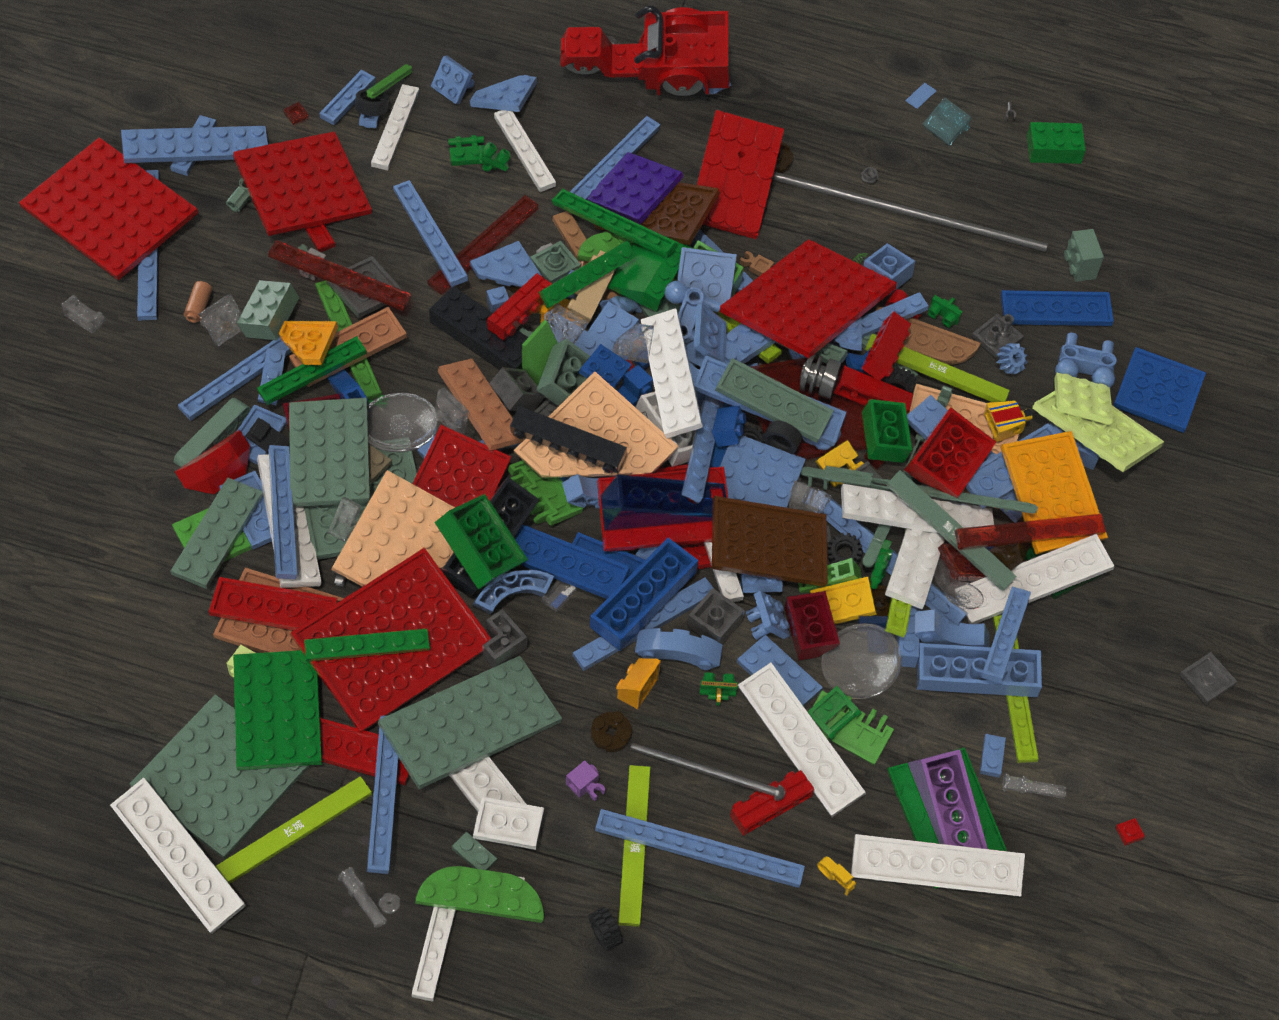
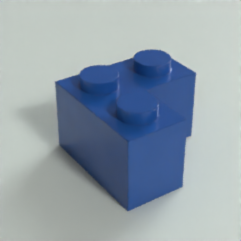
[616,365,653,408]

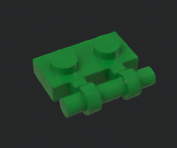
[448,135,485,166]
[870,539,893,589]

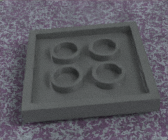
[326,256,404,318]

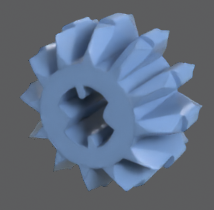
[996,343,1028,374]

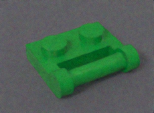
[807,686,862,740]

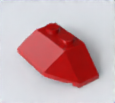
[174,430,250,494]

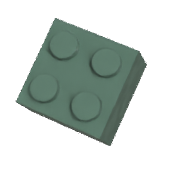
[1064,229,1104,282]

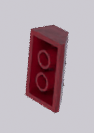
[784,591,840,661]

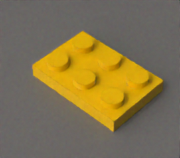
[810,577,877,624]

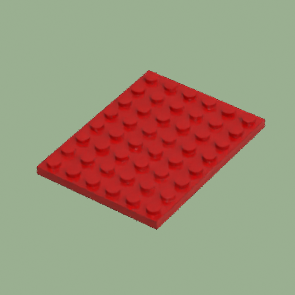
[19,137,199,280]
[720,239,897,358]
[290,548,491,732]

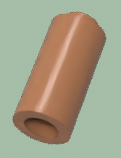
[184,281,212,323]

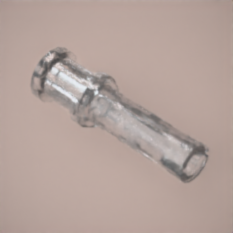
[1002,773,1066,799]
[338,867,387,928]

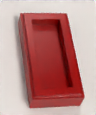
[304,224,335,252]

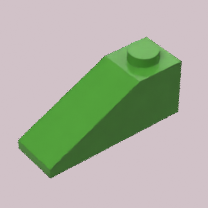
[799,558,862,593]

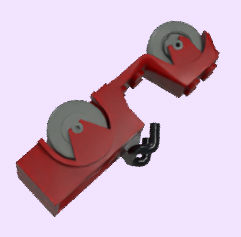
[560,6,730,96]

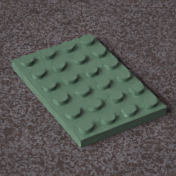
[289,398,370,507]

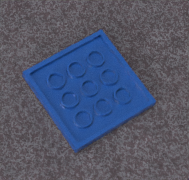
[1113,347,1206,433]

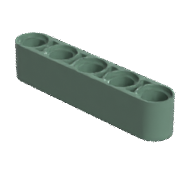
[174,398,251,467]

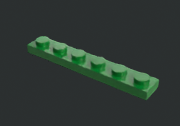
[538,240,636,308]
[257,336,367,405]
[304,629,430,662]

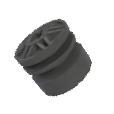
[799,354,842,400]

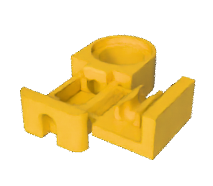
[817,856,856,896]

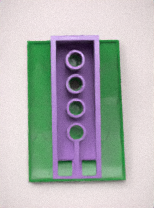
[887,747,1007,889]

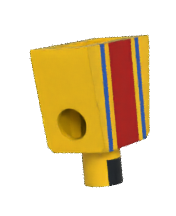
[984,401,1032,442]

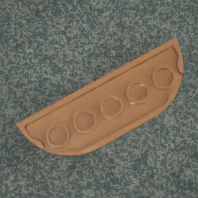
[876,306,981,365]

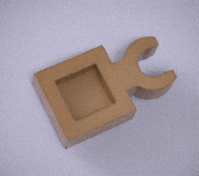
[740,251,774,276]

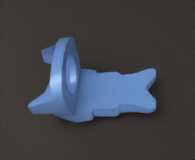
[599,296,642,313]

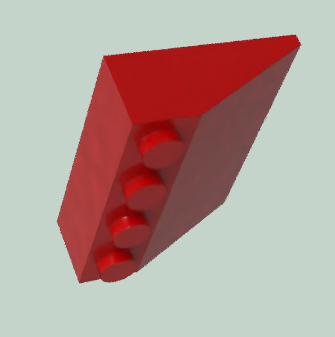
[904,407,997,498]

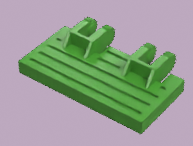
[508,460,583,526]
[813,690,894,766]

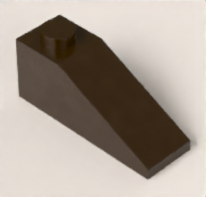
[989,524,1032,571]

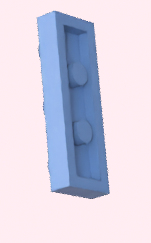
[257,347,286,405]

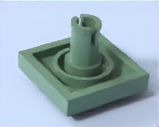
[530,241,581,284]

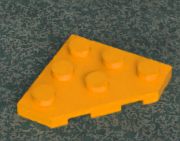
[279,321,338,365]

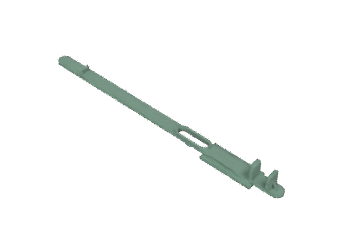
[862,385,952,567]
[800,466,1038,514]

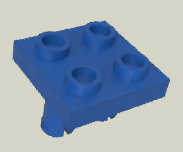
[579,344,632,388]

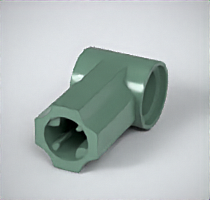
[226,178,252,212]

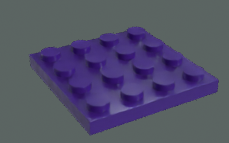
[586,152,684,224]

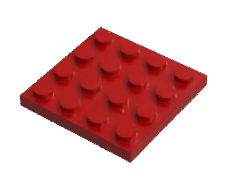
[412,425,511,508]

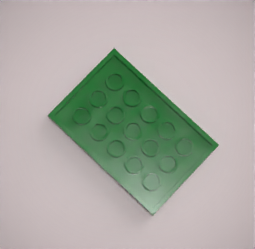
[233,650,322,770]

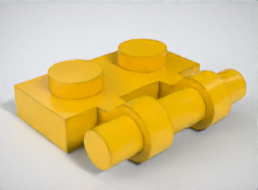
[815,440,864,487]

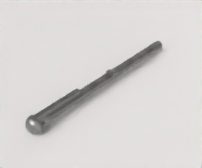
[630,742,785,801]

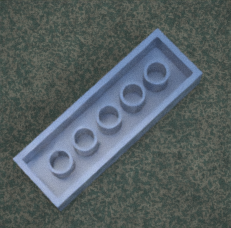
[917,643,1042,697]

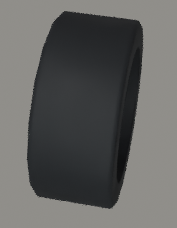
[355,89,389,116]
[763,421,802,454]

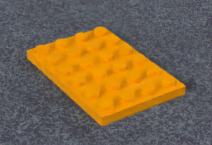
[1000,431,1108,555]

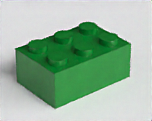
[1026,122,1086,164]
[862,399,912,463]

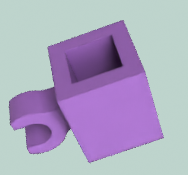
[566,761,605,801]

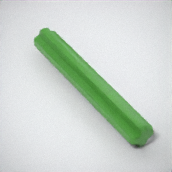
[367,64,412,99]

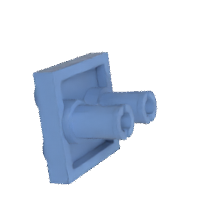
[431,56,474,104]
[746,591,790,640]

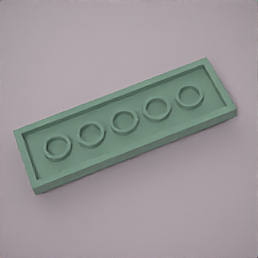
[715,358,834,443]
[171,478,263,589]

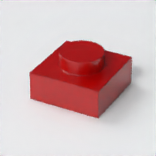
[1115,818,1145,846]

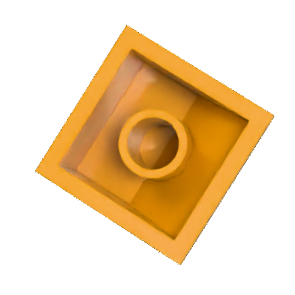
[616,658,661,710]

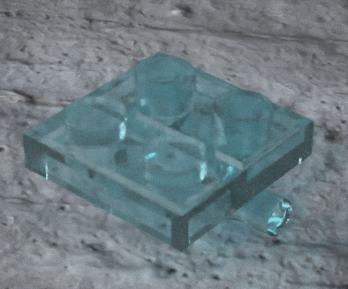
[923,97,972,146]

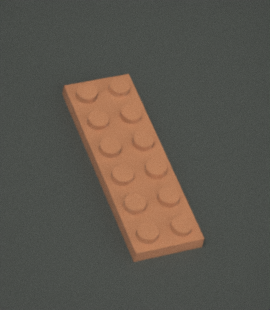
[289,307,407,387]
[438,359,524,451]

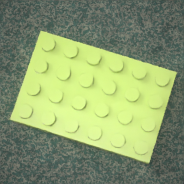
[1033,391,1164,472]

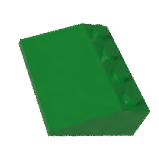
[608,240,691,312]
[434,494,528,589]

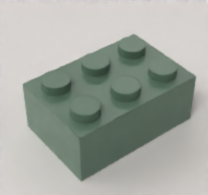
[237,280,299,340]
[537,339,590,406]

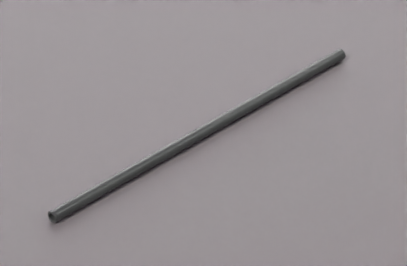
[772,172,1048,252]

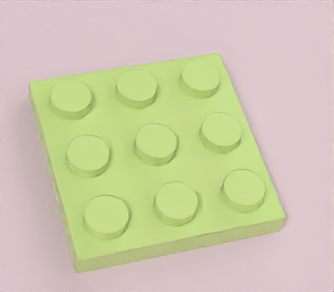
[1054,372,1113,425]

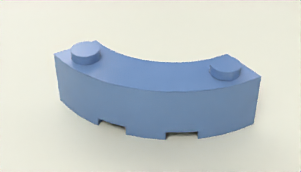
[562,474,616,508]
[472,570,554,614]
[915,609,989,647]
[635,628,723,670]

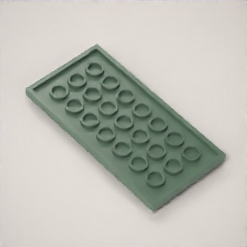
[378,656,562,789]

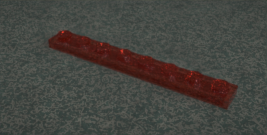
[427,195,538,295]
[268,240,411,311]
[954,514,1106,550]

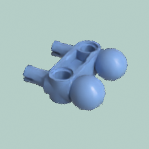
[665,281,722,344]
[1055,333,1117,388]

